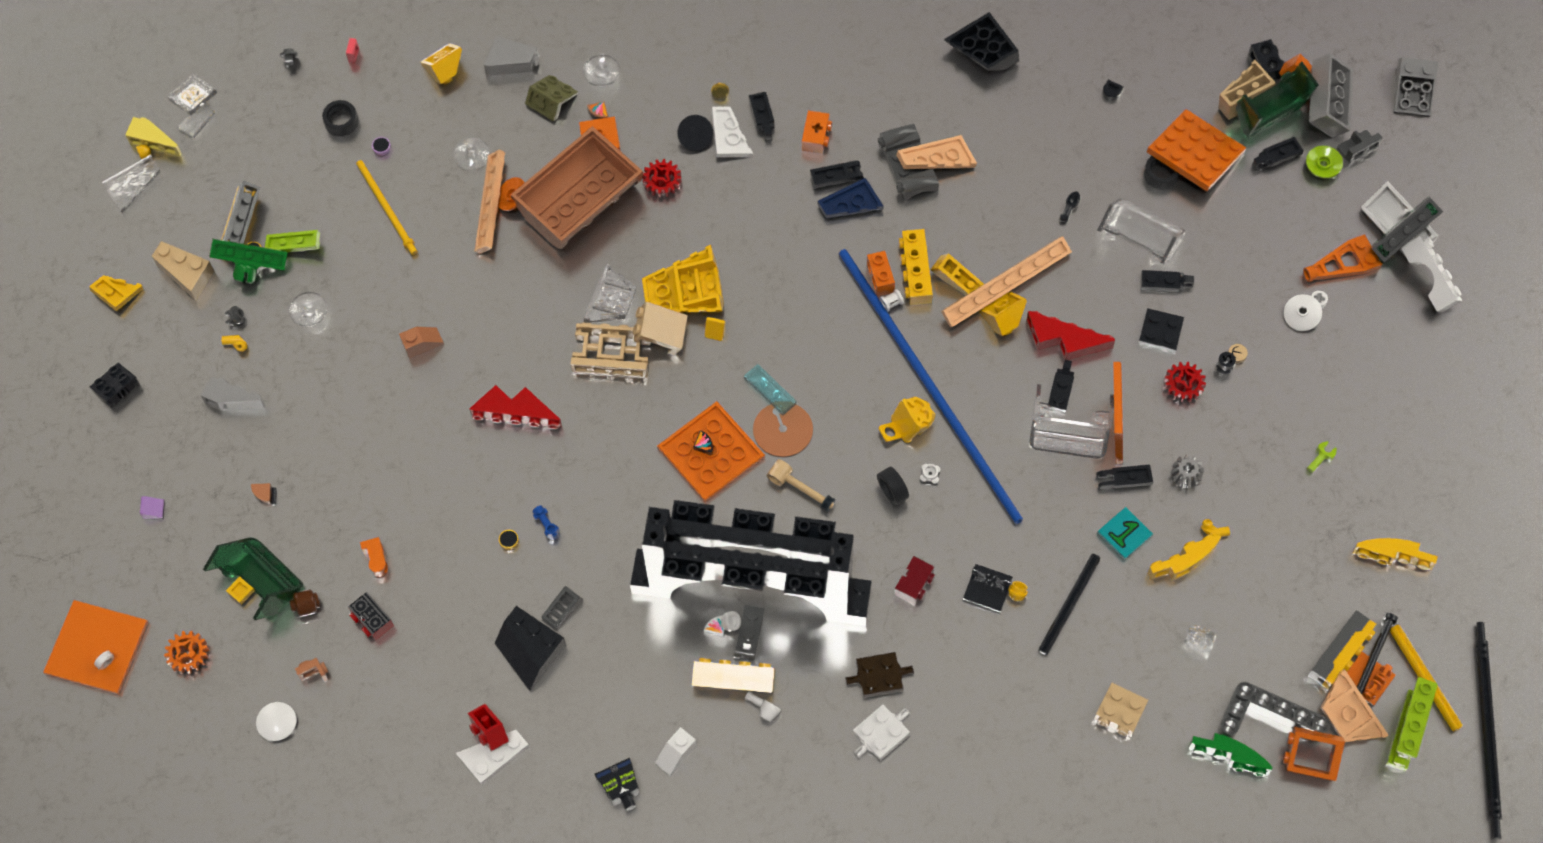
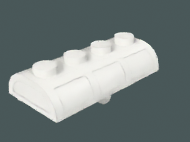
[1361,181,1439,257]

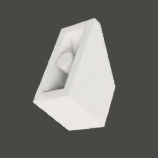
[655,727,697,776]

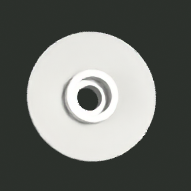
[1284,294,1322,331]

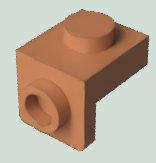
[295,657,329,682]

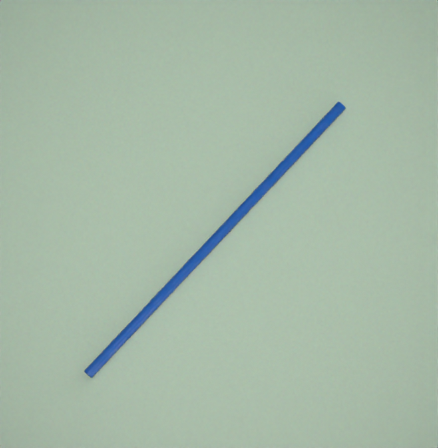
[838,249,1023,524]

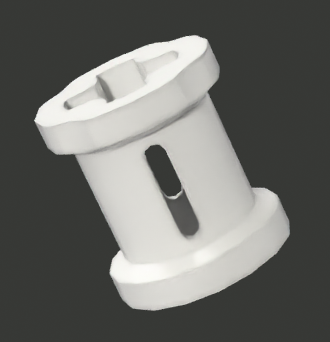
[880,289,904,312]

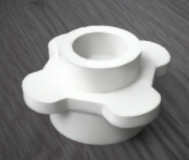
[920,464,941,484]

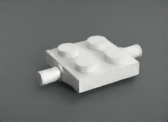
[853,704,911,761]

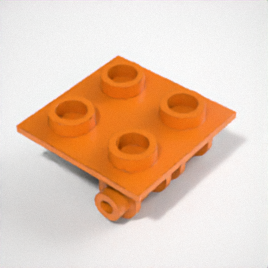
[1347,652,1396,706]

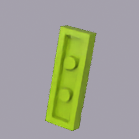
[265,230,320,252]

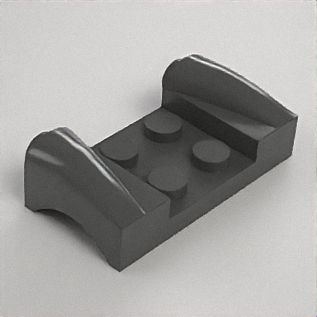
[878,124,939,201]

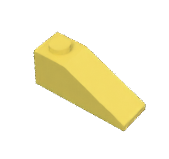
[125,117,182,156]

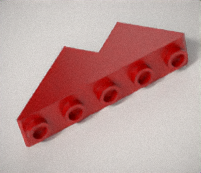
[1026,311,1115,360]
[469,385,562,429]

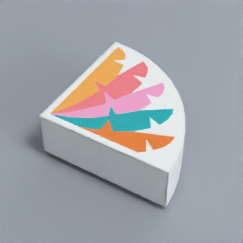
[704,616,725,637]

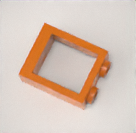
[1283,727,1345,781]

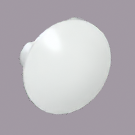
[256,702,297,741]

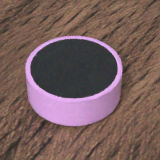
[372,137,391,156]

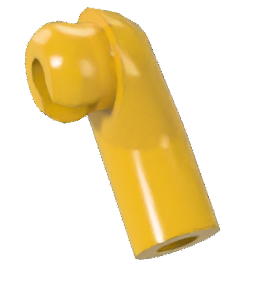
[221,335,247,352]
[1201,519,1230,537]

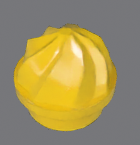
[1008,581,1028,602]

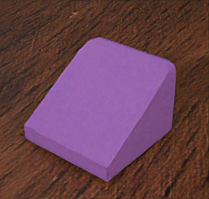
[140,496,164,519]

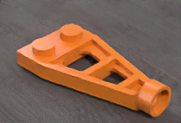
[1303,234,1382,282]

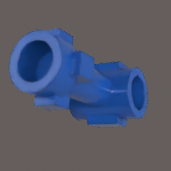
[532,505,560,540]

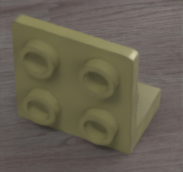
[525,75,578,121]

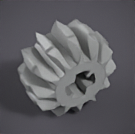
[1171,455,1204,488]

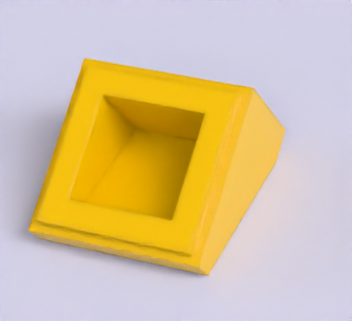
[705,317,726,341]

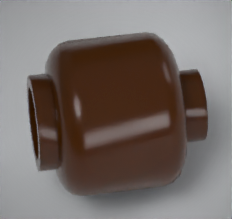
[289,589,320,617]

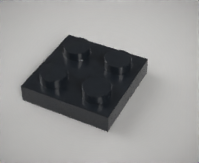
[1138,308,1184,353]

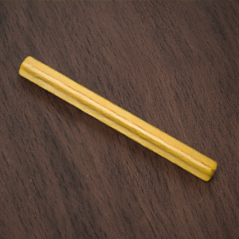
[1390,624,1463,732]

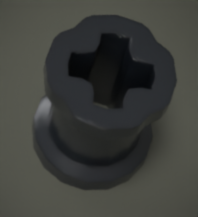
[1216,352,1236,375]

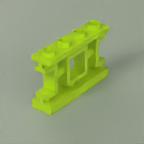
[1386,677,1438,772]

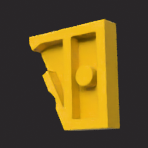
[89,275,143,311]

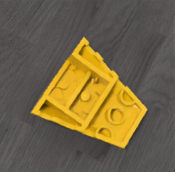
[642,244,724,312]

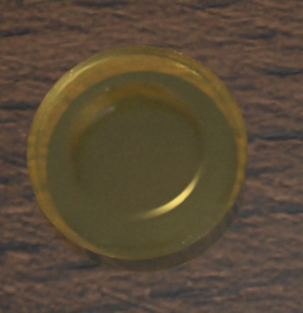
[711,83,729,102]

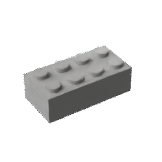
[1309,53,1353,138]

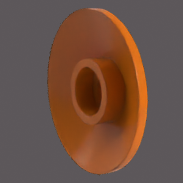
[498,177,525,211]

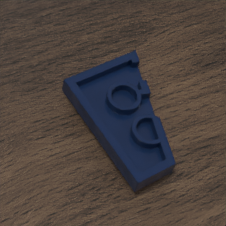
[817,178,884,219]

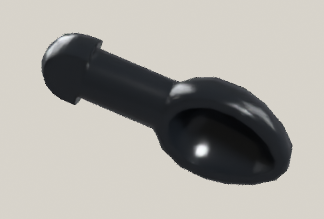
[1059,191,1081,223]

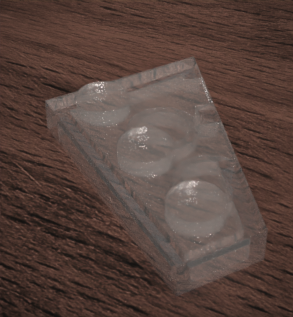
[102,155,161,213]

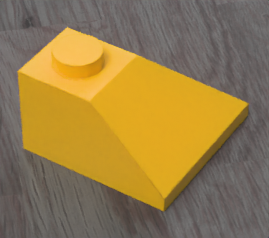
[420,44,462,84]
[979,291,1027,336]

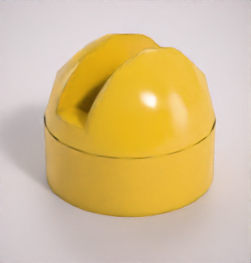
[136,144,151,160]

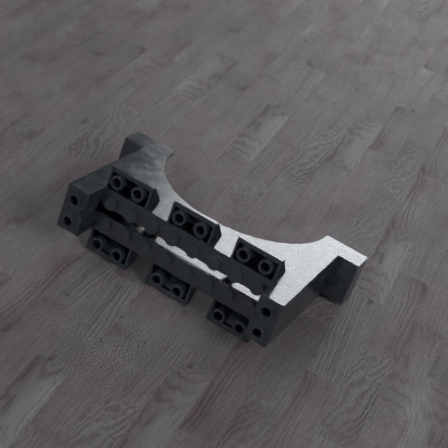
[630,500,872,626]

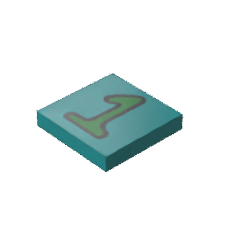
[1097,507,1153,561]

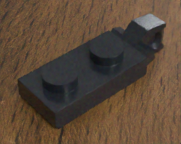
[749,92,775,140]
[1252,137,1304,170]
[1141,270,1194,292]
[1047,360,1074,413]

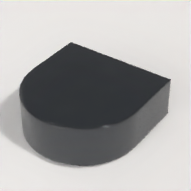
[1102,79,1124,101]

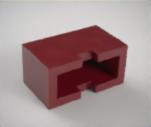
[894,556,936,606]

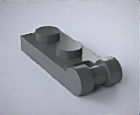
[734,605,764,661]

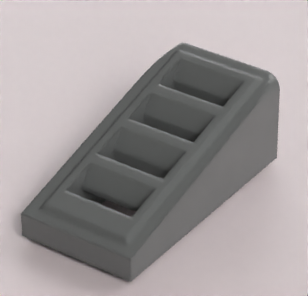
[541,586,583,629]

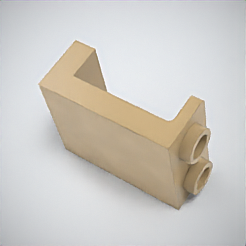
[632,301,688,355]

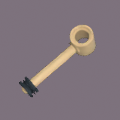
[766,459,836,512]

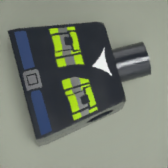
[594,757,640,811]

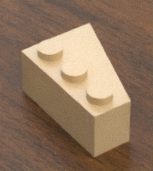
[1218,60,1276,120]
[152,241,214,301]

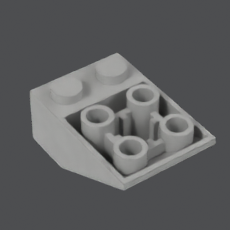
[1394,57,1439,116]

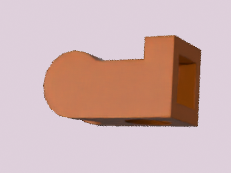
[360,537,388,578]

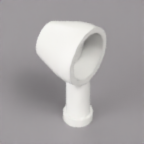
[745,691,781,722]

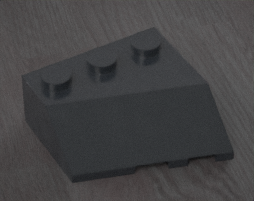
[944,12,1020,71]
[495,606,566,692]

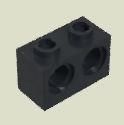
[1248,39,1284,80]

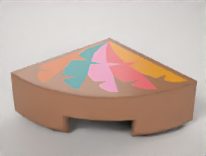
[587,101,608,119]

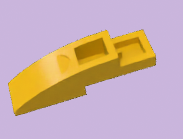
[1148,534,1221,580]
[1353,538,1438,570]

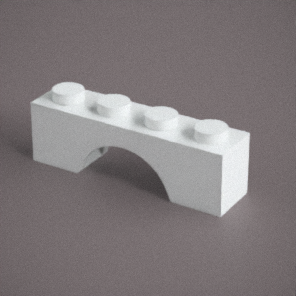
[1401,235,1462,312]

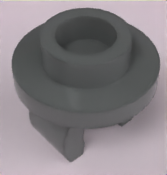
[280,49,298,67]
[225,306,244,326]

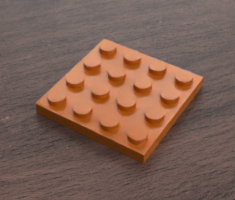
[1147,109,1246,191]

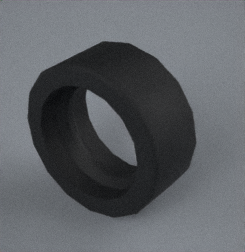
[322,100,359,136]
[1144,156,1179,189]
[877,466,909,505]

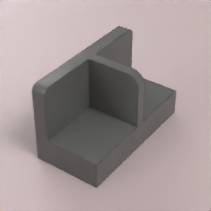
[1337,130,1383,164]

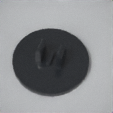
[677,115,713,151]

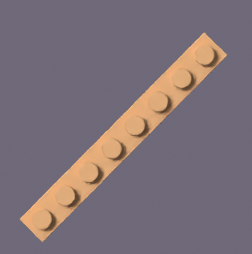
[941,236,1072,327]

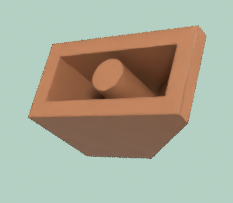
[399,326,444,359]

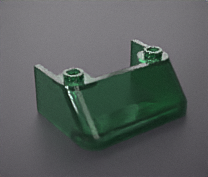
[1235,62,1319,139]
[203,537,303,621]

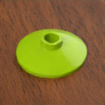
[1306,146,1343,179]

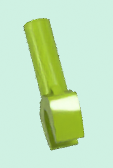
[1307,441,1337,473]

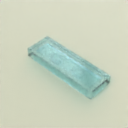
[744,364,797,416]

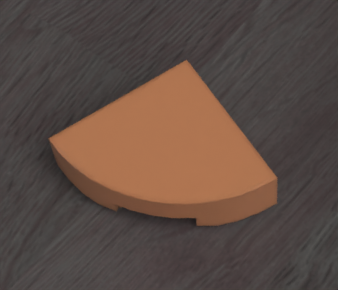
[251,483,271,504]

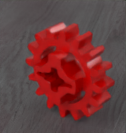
[642,159,682,198]
[1164,362,1206,403]

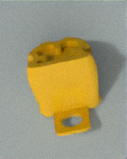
[878,396,935,443]

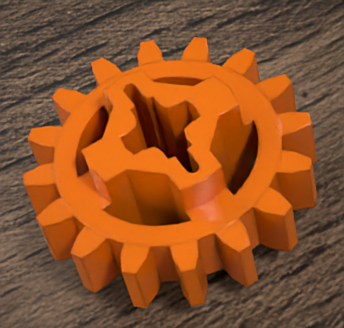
[164,631,209,674]

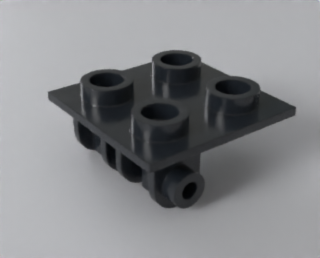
[89,362,139,407]
[963,564,1013,612]

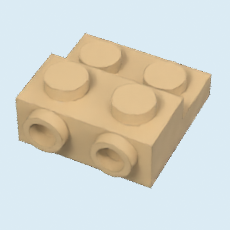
[1094,683,1148,737]

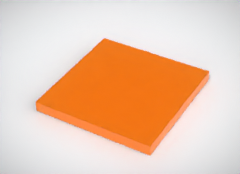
[1113,362,1123,464]
[657,401,765,503]
[43,600,149,695]

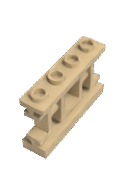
[571,322,651,378]

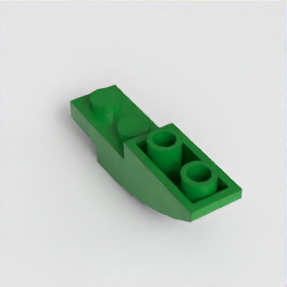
[1189,733,1272,777]

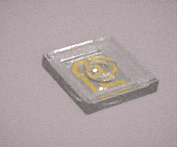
[167,74,217,116]

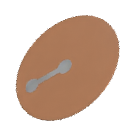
[753,402,813,457]

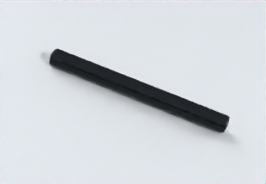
[1038,553,1101,655]

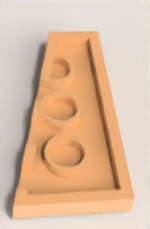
[896,135,977,169]

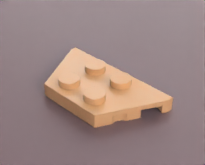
[1320,670,1389,742]

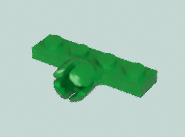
[209,238,288,283]

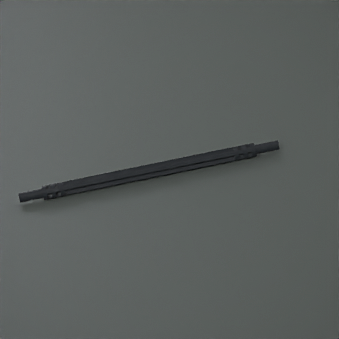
[1476,622,1502,840]

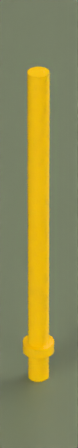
[356,160,418,256]

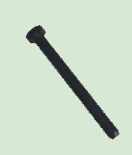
[1357,613,1398,695]

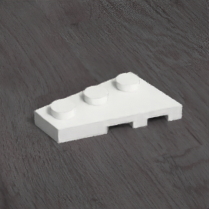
[711,107,753,157]
[456,730,529,785]

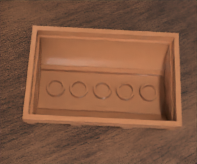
[511,126,643,249]

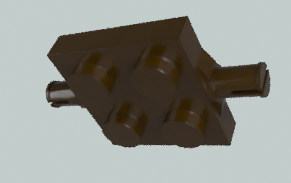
[845,652,914,698]

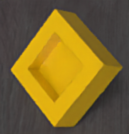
[226,576,255,605]

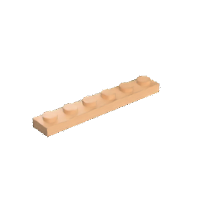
[474,149,505,254]

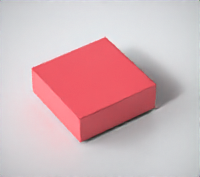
[346,38,359,63]

